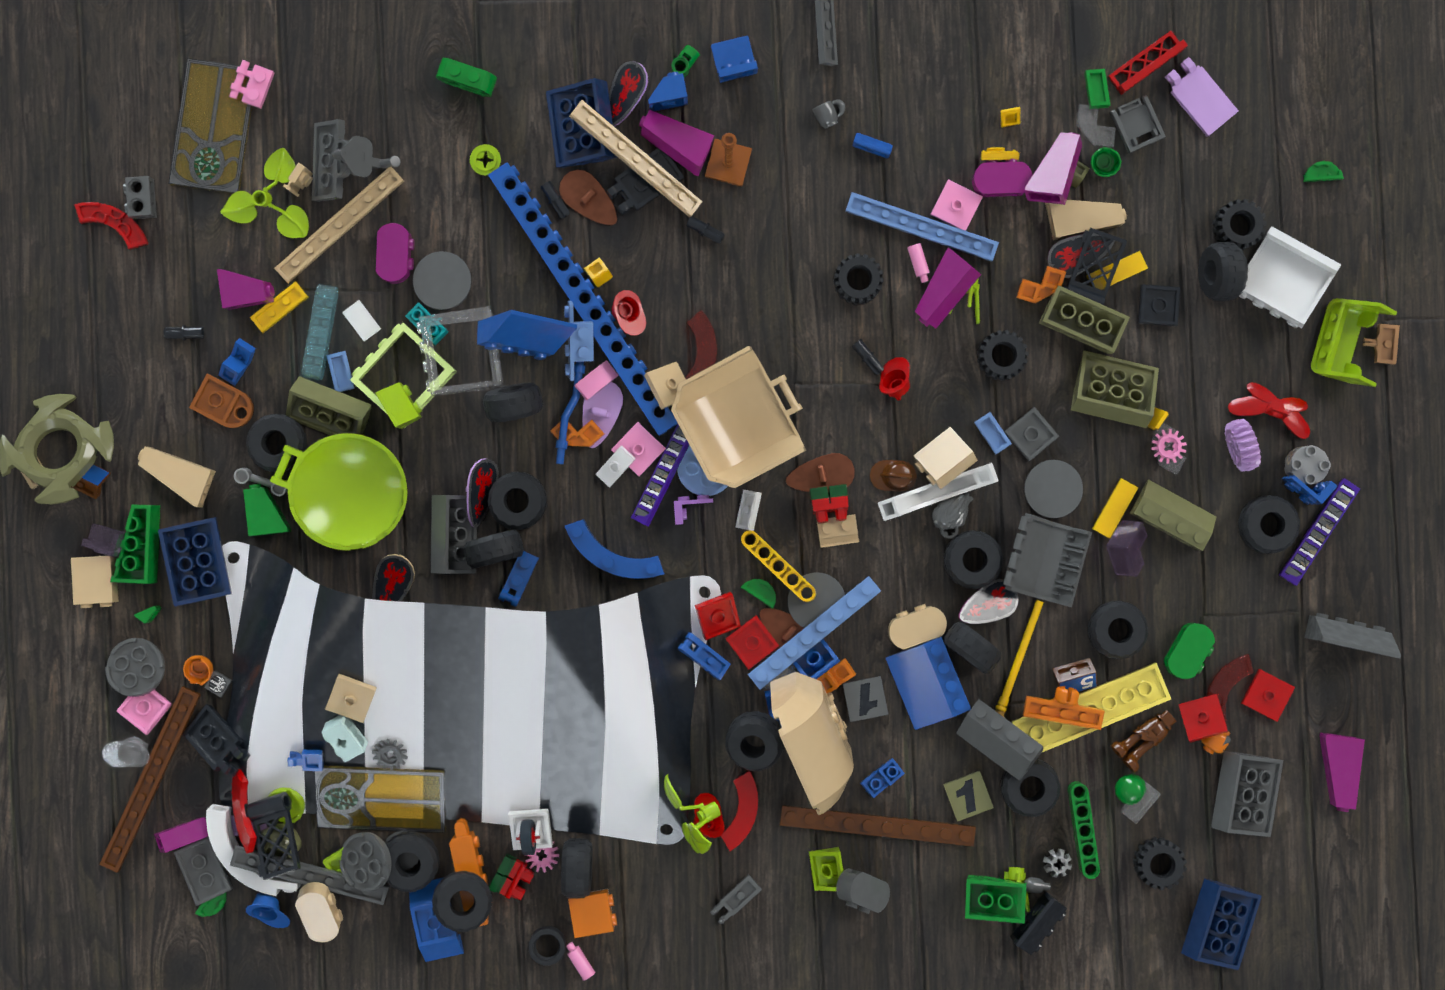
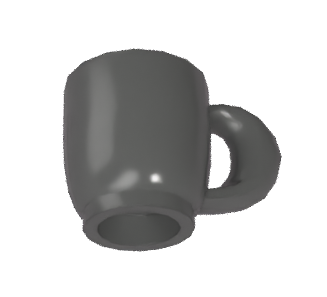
[812,99,845,129]

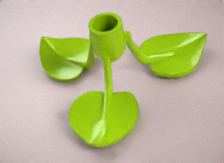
[221,148,309,238]
[664,774,721,854]

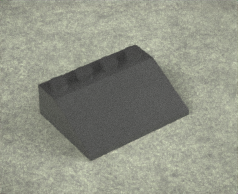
[1305,613,1401,658]
[1211,751,1284,837]

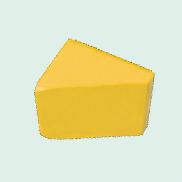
[584,257,613,287]
[1148,407,1169,430]

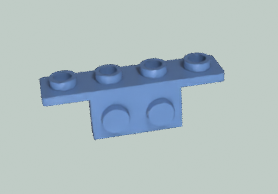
[564,301,594,381]

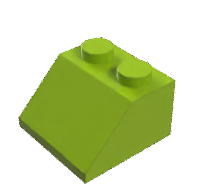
[375,382,422,429]

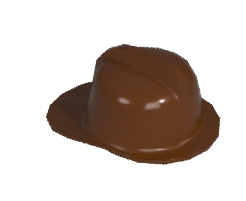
[870,460,917,492]

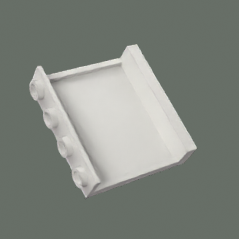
[1239,226,1341,328]

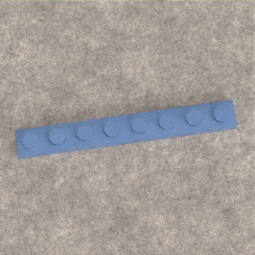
[845,192,999,262]
[748,576,881,690]

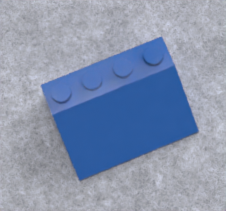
[477,310,577,360]
[885,637,971,730]

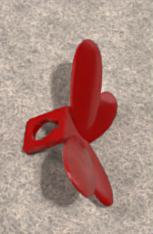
[1228,382,1310,439]

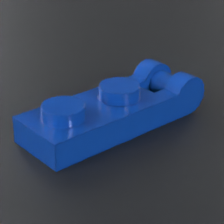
[498,551,539,607]
[678,632,731,680]

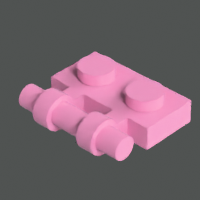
[229,60,275,109]

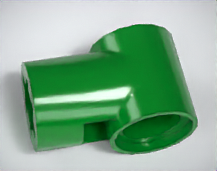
[672,45,700,78]

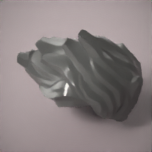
[932,492,973,529]

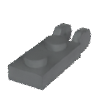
[710,874,762,924]

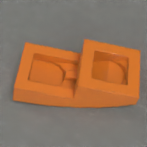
[816,658,856,693]

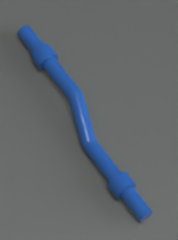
[556,362,585,465]

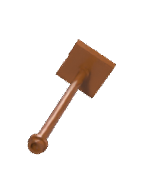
[705,133,752,187]

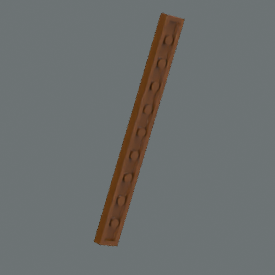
[99,686,201,872]
[780,805,976,847]

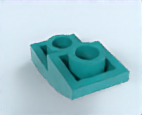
[405,302,449,345]

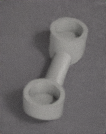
[234,468,287,496]

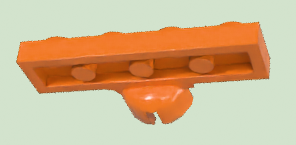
[1023,686,1105,730]

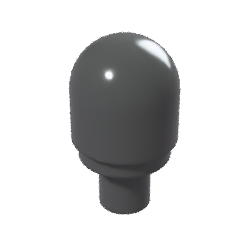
[1024,877,1051,894]

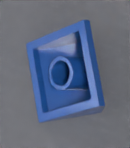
[793,639,840,679]

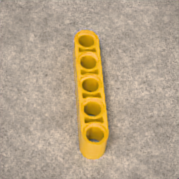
[741,530,816,602]

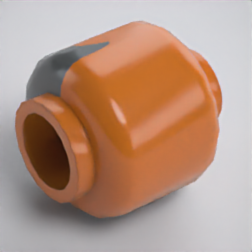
[1201,731,1231,754]

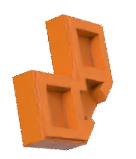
[1016,266,1066,303]
[550,419,605,447]

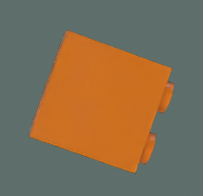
[568,889,617,938]

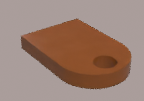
[189,374,254,428]

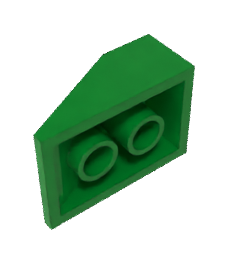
[965,875,1027,924]

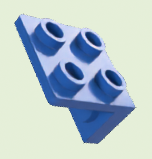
[711,36,758,83]
[1281,475,1337,505]

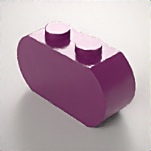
[972,159,1033,197]
[376,223,415,284]

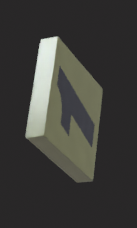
[943,771,994,822]

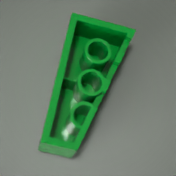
[110,504,160,584]

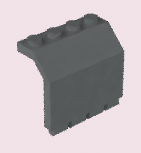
[1003,513,1092,607]

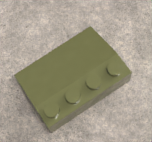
[1071,350,1159,428]

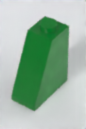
[243,484,292,536]

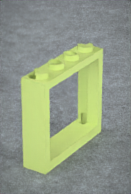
[350,323,457,428]

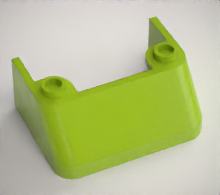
[1311,298,1397,387]

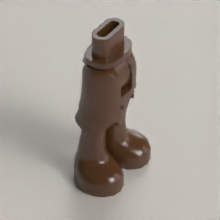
[1110,710,1176,773]

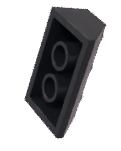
[1010,891,1067,955]

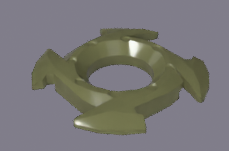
[0,394,114,505]

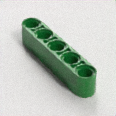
[1068,781,1100,879]

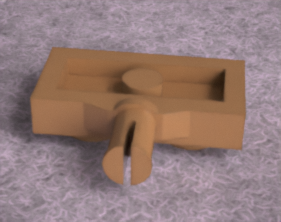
[1363,324,1400,365]

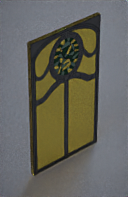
[168,58,254,194]
[314,766,446,833]

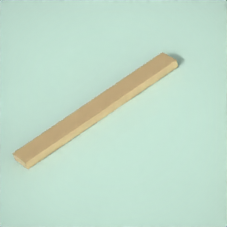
[569,100,702,217]
[274,167,404,284]

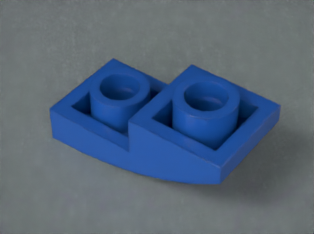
[860,758,905,798]

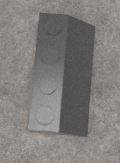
[431,495,477,574]
[956,699,1043,781]

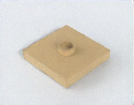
[644,362,686,410]
[325,674,377,723]

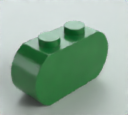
[436,58,497,97]
[1164,623,1215,679]

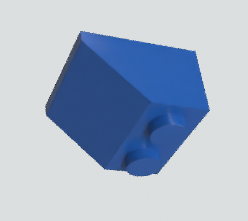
[648,72,688,111]

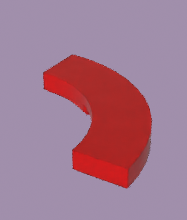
[74,202,148,250]
[232,769,257,853]
[721,771,758,851]

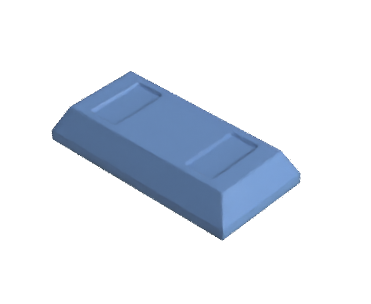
[326,351,355,392]
[974,412,1012,455]

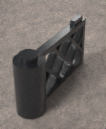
[1063,227,1127,305]
[246,792,301,880]

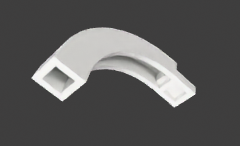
[878,463,998,521]
[206,804,301,896]

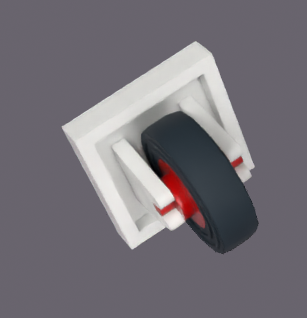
[508,809,553,855]

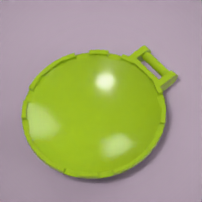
[270,433,407,550]

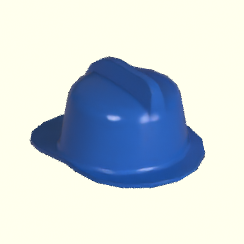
[246,892,290,928]

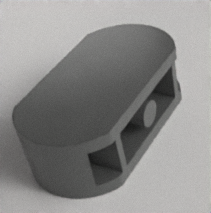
[836,868,890,914]

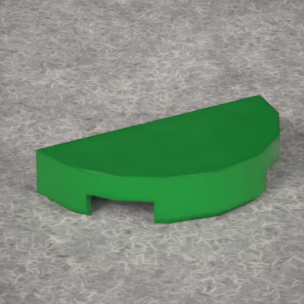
[1304,161,1344,182]
[741,579,776,609]
[195,893,226,917]

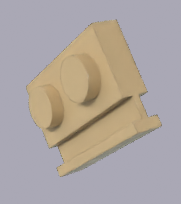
[283,162,313,197]
[816,514,859,548]

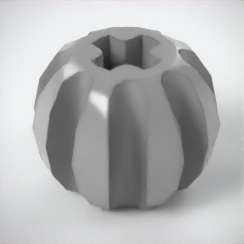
[1043,848,1072,878]

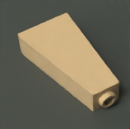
[1045,200,1127,240]
[138,446,216,507]

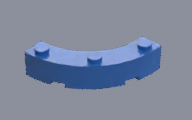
[565,519,665,578]

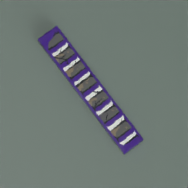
[631,424,689,527]
[1279,478,1360,586]

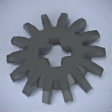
[372,739,408,771]

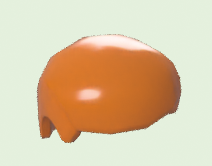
[183,655,213,686]

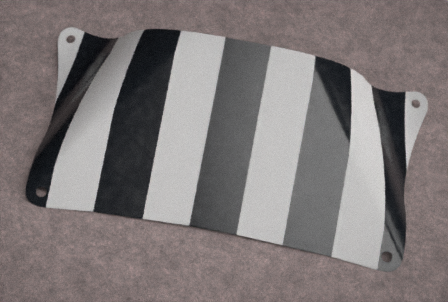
[219,541,721,845]

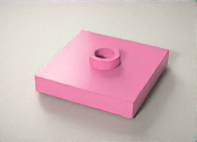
[930,179,983,231]
[611,422,666,477]
[117,689,172,735]

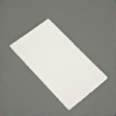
[342,300,381,341]

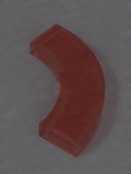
[685,310,717,379]
[1206,654,1254,721]

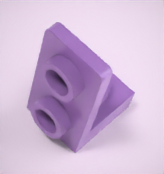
[674,495,713,525]

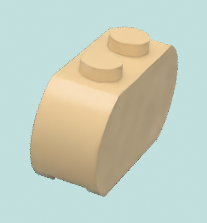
[888,604,947,649]
[295,882,343,942]

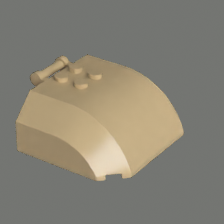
[671,346,806,488]
[770,672,854,815]

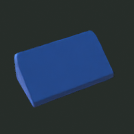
[852,133,893,159]

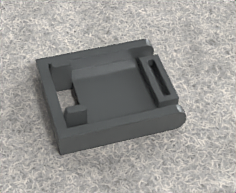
[1110,95,1166,154]

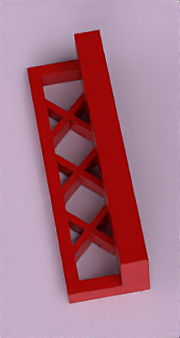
[1108,31,1188,95]

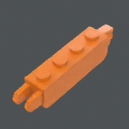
[449,818,489,926]

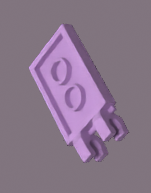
[1165,57,1238,137]

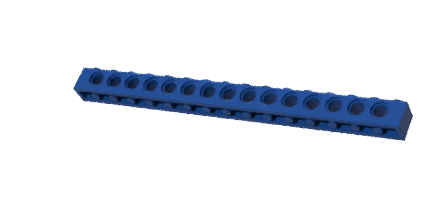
[488,162,678,436]

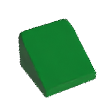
[134,605,162,624]

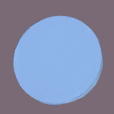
[677,445,728,496]

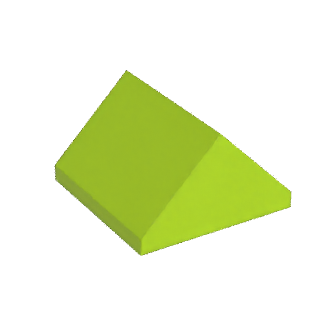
[809,847,843,891]

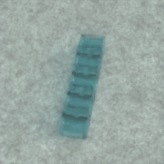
[301,284,339,381]

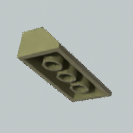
[1039,285,1130,355]
[286,376,372,435]
[1129,479,1216,551]

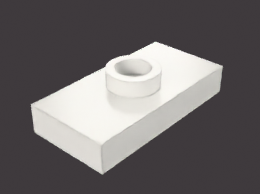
[596,446,636,488]
[735,489,762,531]

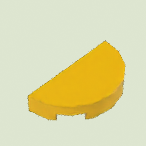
[981,147,1019,160]

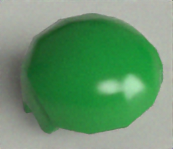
[1090,147,1122,177]
[1115,773,1147,805]

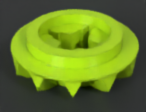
[470,144,501,176]

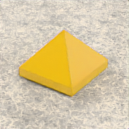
[1001,107,1020,127]

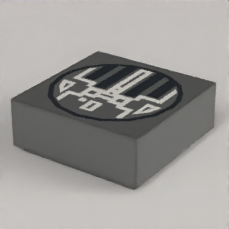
[204,670,232,697]

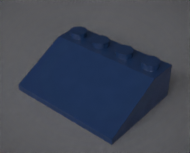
[546,78,618,168]
[158,517,232,606]
[1181,878,1262,970]

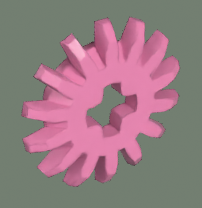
[1151,429,1187,464]
[524,842,559,872]

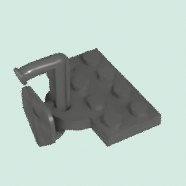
[312,119,401,202]

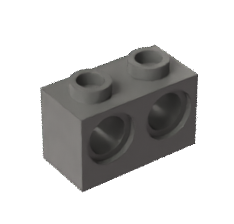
[123,176,157,219]

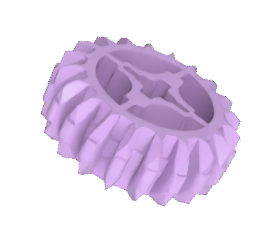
[1225,419,1261,471]

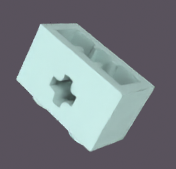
[322,715,368,762]

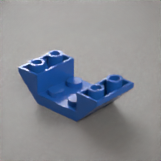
[409,877,464,962]

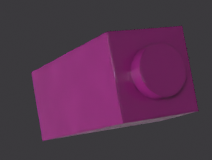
[217,269,275,310]
[154,817,208,853]

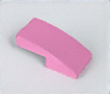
[574,360,618,401]

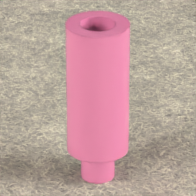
[907,243,930,283]
[566,942,595,981]

